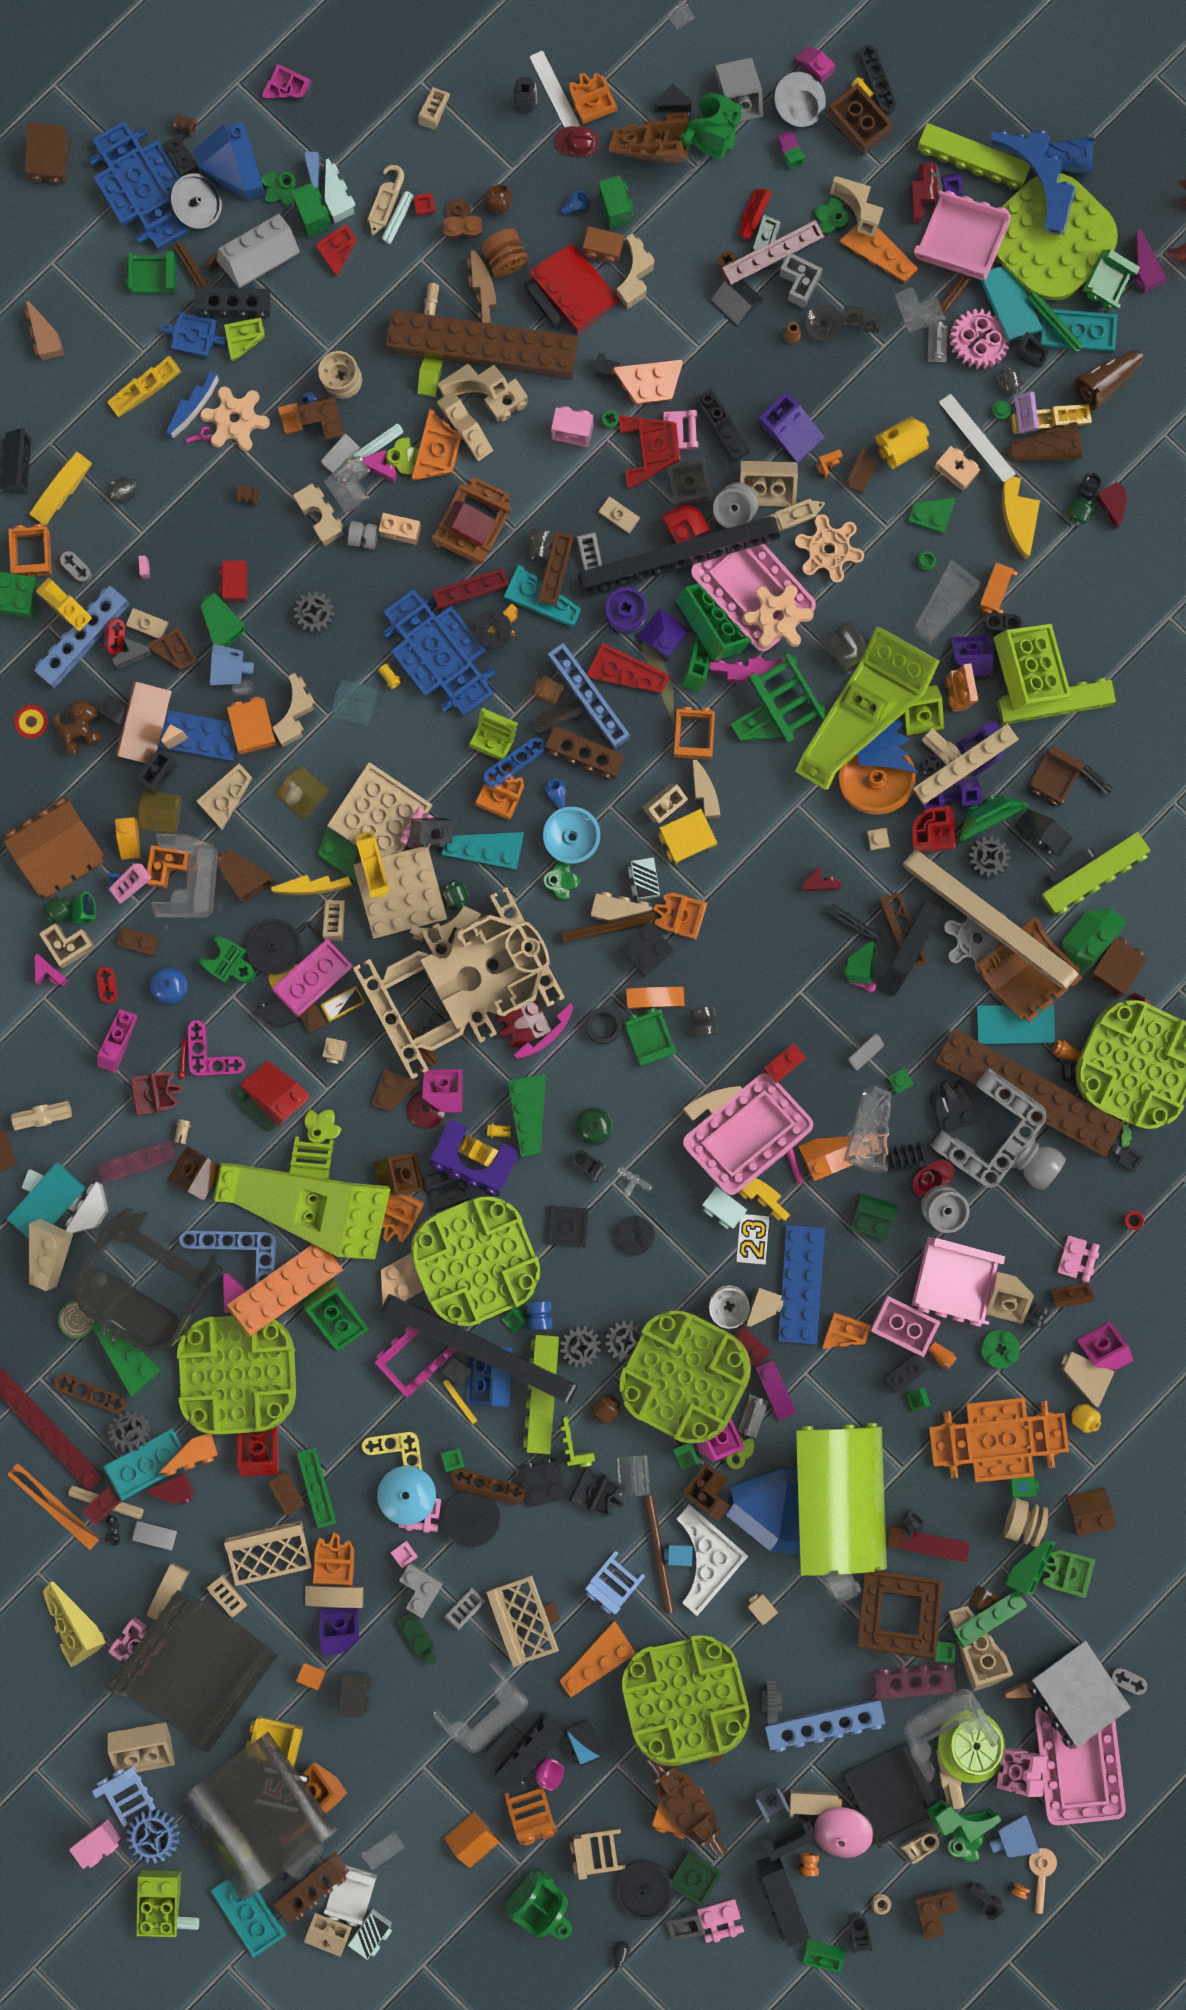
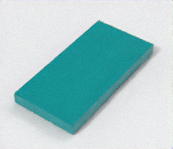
[980,266,1042,342]
[1040,309,1118,353]
[976,1005,1055,1044]
[7,1162,86,1239]
[103,1428,183,1501]
[210,1867,287,1958]

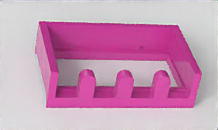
[375,1309,458,1397]

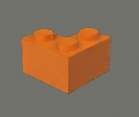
[146,845,192,889]

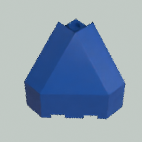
[193,121,265,201]
[726,1468,800,1554]

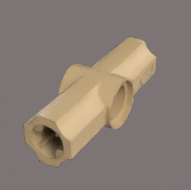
[921,728,966,779]
[11,1101,72,1131]
[936,1749,965,1810]

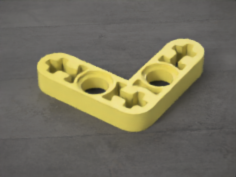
[362,1432,422,1470]

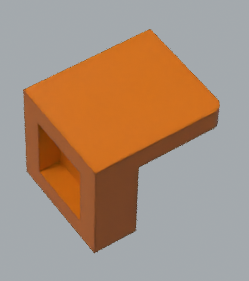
[278,403,304,434]
[296,1663,327,1690]

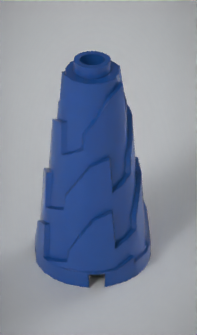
[1021,136,1094,175]

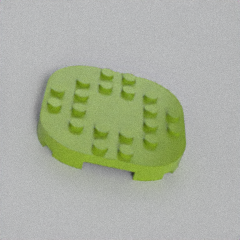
[995,174,1118,301]
[1076,1000,1186,1129]
[411,1196,540,1326]
[620,1311,751,1443]
[177,1316,296,1435]
[622,1635,749,1766]

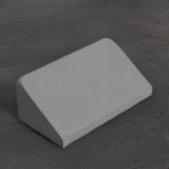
[321,434,361,476]
[847,1034,884,1070]

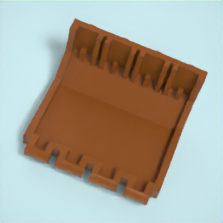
[3,796,105,899]
[976,917,1082,1023]

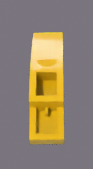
[738,1178,790,1221]

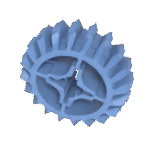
[126,1809,180,1864]

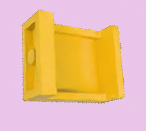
[36,578,92,631]
[658,809,717,865]
[245,1716,304,1769]

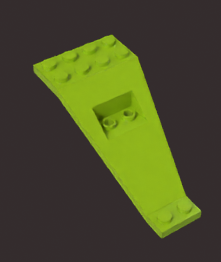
[795,627,940,789]
[213,1163,390,1260]

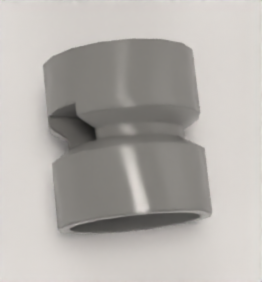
[348,521,379,550]

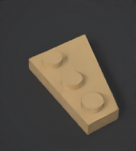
[197,764,253,830]

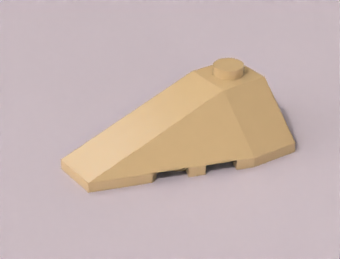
[949,1606,1013,1691]

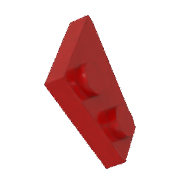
[315,224,357,276]

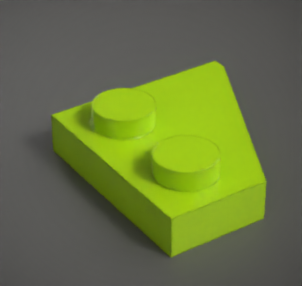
[224,317,265,361]

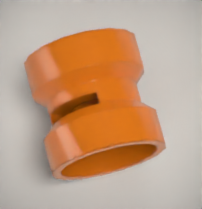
[799,1853,819,1876]

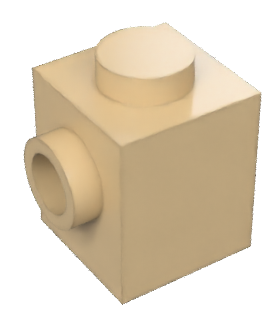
[323,1038,347,1064]

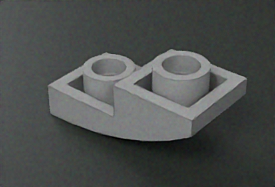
[131,1521,177,1550]

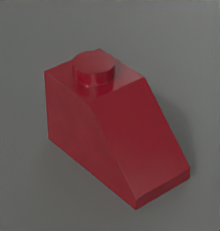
[1095,482,1127,529]
[148,1473,195,1505]

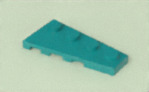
[504,565,581,628]
[442,832,524,870]

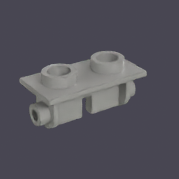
[928,322,948,363]
[738,1395,768,1438]

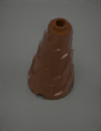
[1073,350,1144,411]
[1007,421,1083,462]

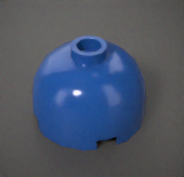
[149,967,188,1005]

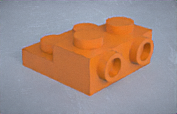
[944,664,978,712]

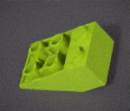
[137,1870,181,1937]

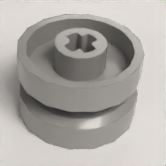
[713,483,759,528]
[921,1185,970,1233]

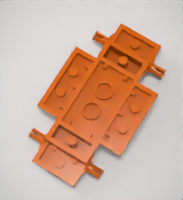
[929,1398,1069,1482]

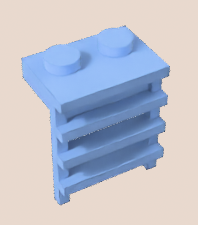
[585,1551,645,1615]
[92,1766,156,1827]

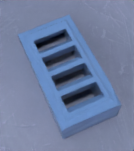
[304,152,321,191]

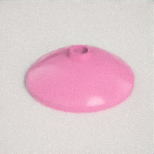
[814,1807,873,1858]

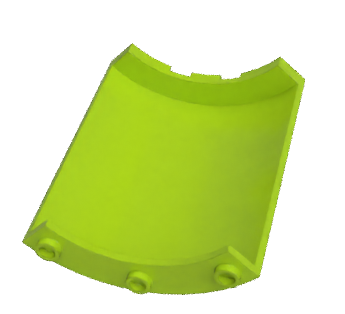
[796,1423,887,1576]

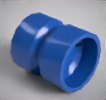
[526,1301,553,1330]

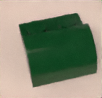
[850,1193,898,1241]

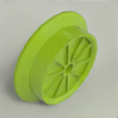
[938,1710,1005,1783]

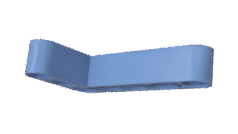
[179,1231,276,1284]

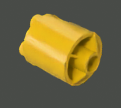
[874,416,929,470]

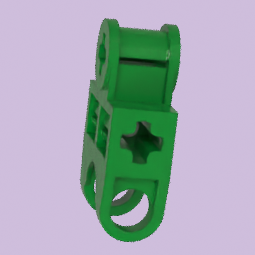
[197,935,256,984]

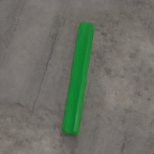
[1028,292,1083,352]

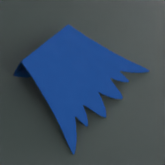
[857,705,918,773]

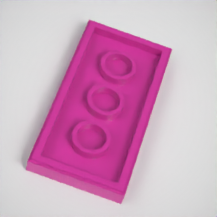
[271,939,353,1018]

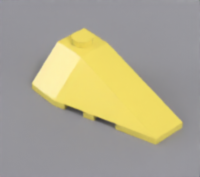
[42,1582,106,1667]

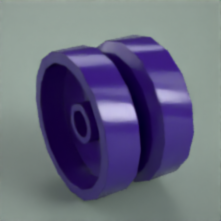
[605,587,647,634]

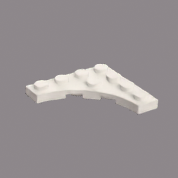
[676,1504,748,1616]

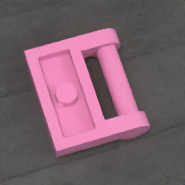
[663,410,699,450]

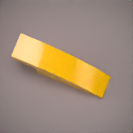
[1002,477,1040,560]

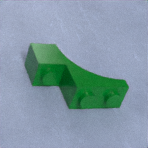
[926,1799,1001,1843]

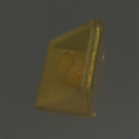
[276,766,330,819]
[139,791,182,833]

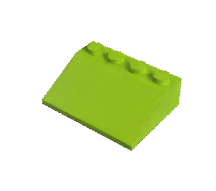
[993,624,1071,710]

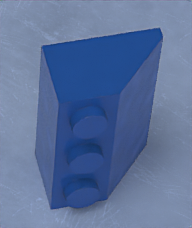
[466,1347,512,1406]

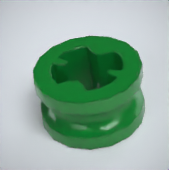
[602,410,619,429]

